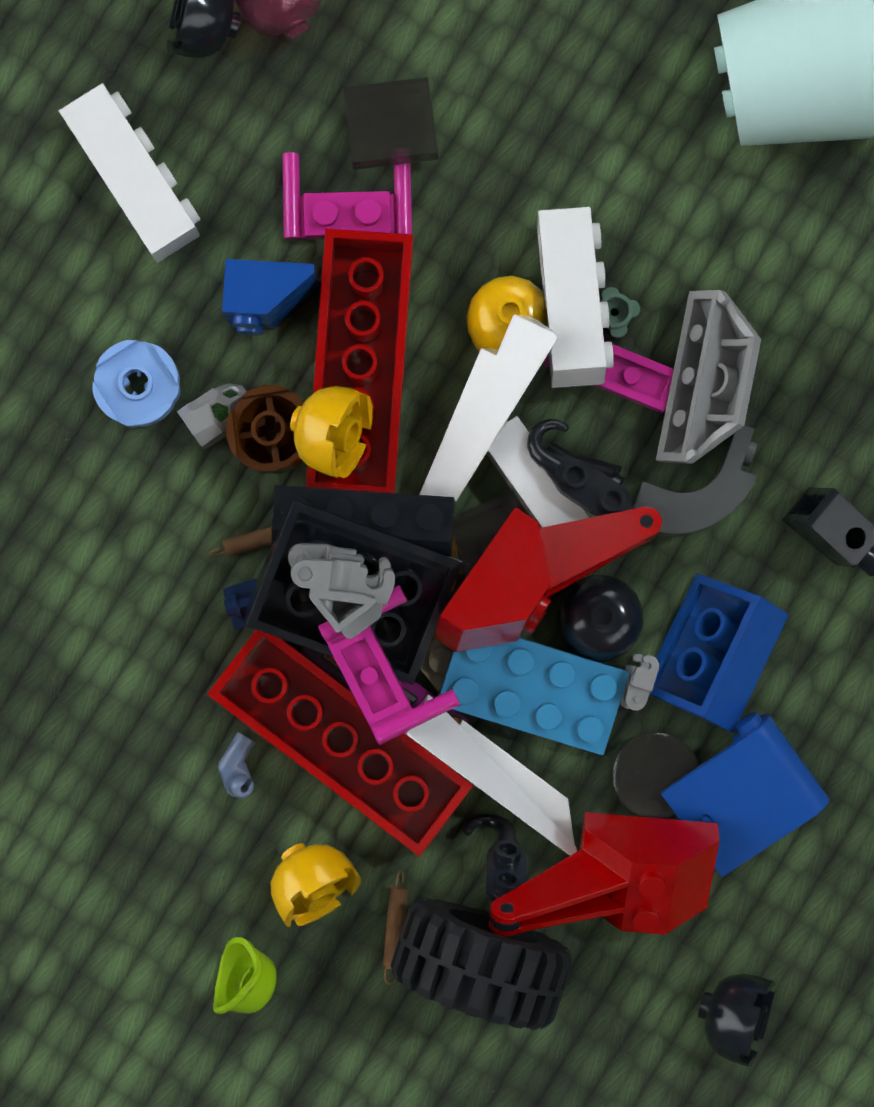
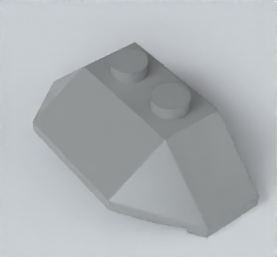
[656,290,761,464]

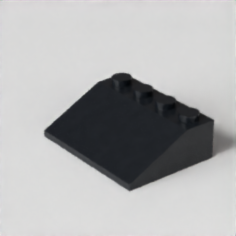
[245,499,462,685]

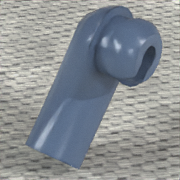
[218,731,256,799]

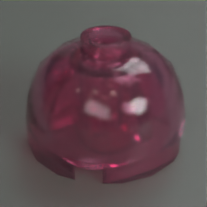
[234,0,322,40]

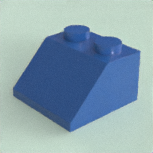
[222,259,319,336]

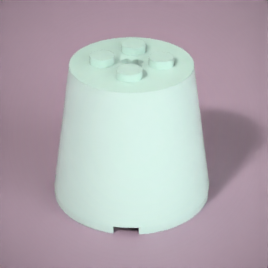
[714,0,874,146]

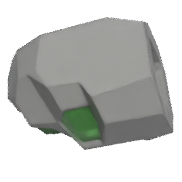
[177,383,246,450]

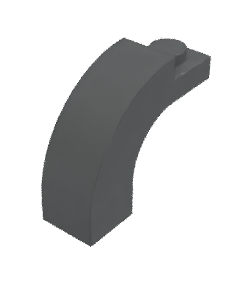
[633,425,758,537]

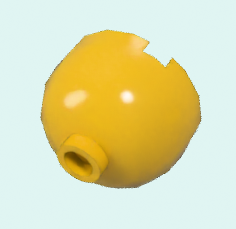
[466,276,548,352]
[290,386,373,478]
[270,843,361,927]

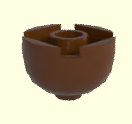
[226,385,304,474]

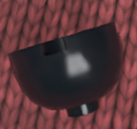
[167,0,240,58]
[557,575,644,661]
[698,974,775,1067]

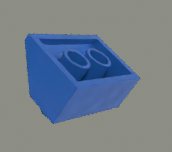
[649,573,789,733]

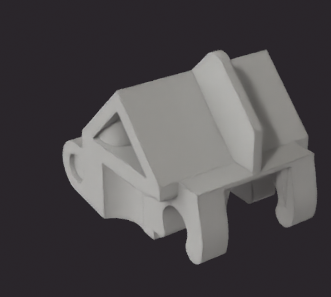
[288,543,395,639]

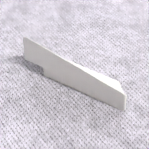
[419,314,557,501]
[405,694,577,856]

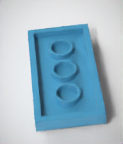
[438,637,630,755]

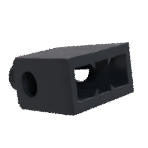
[782,487,874,577]

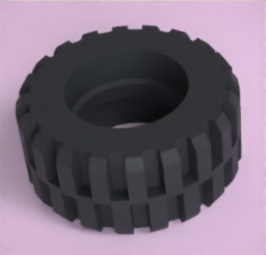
[391,898,573,1030]

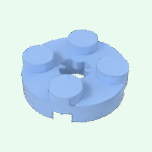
[92,340,181,428]

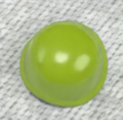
[213,937,277,1014]

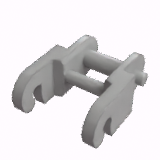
[620,654,659,711]

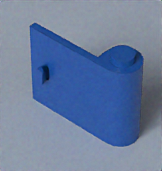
[661,712,830,877]

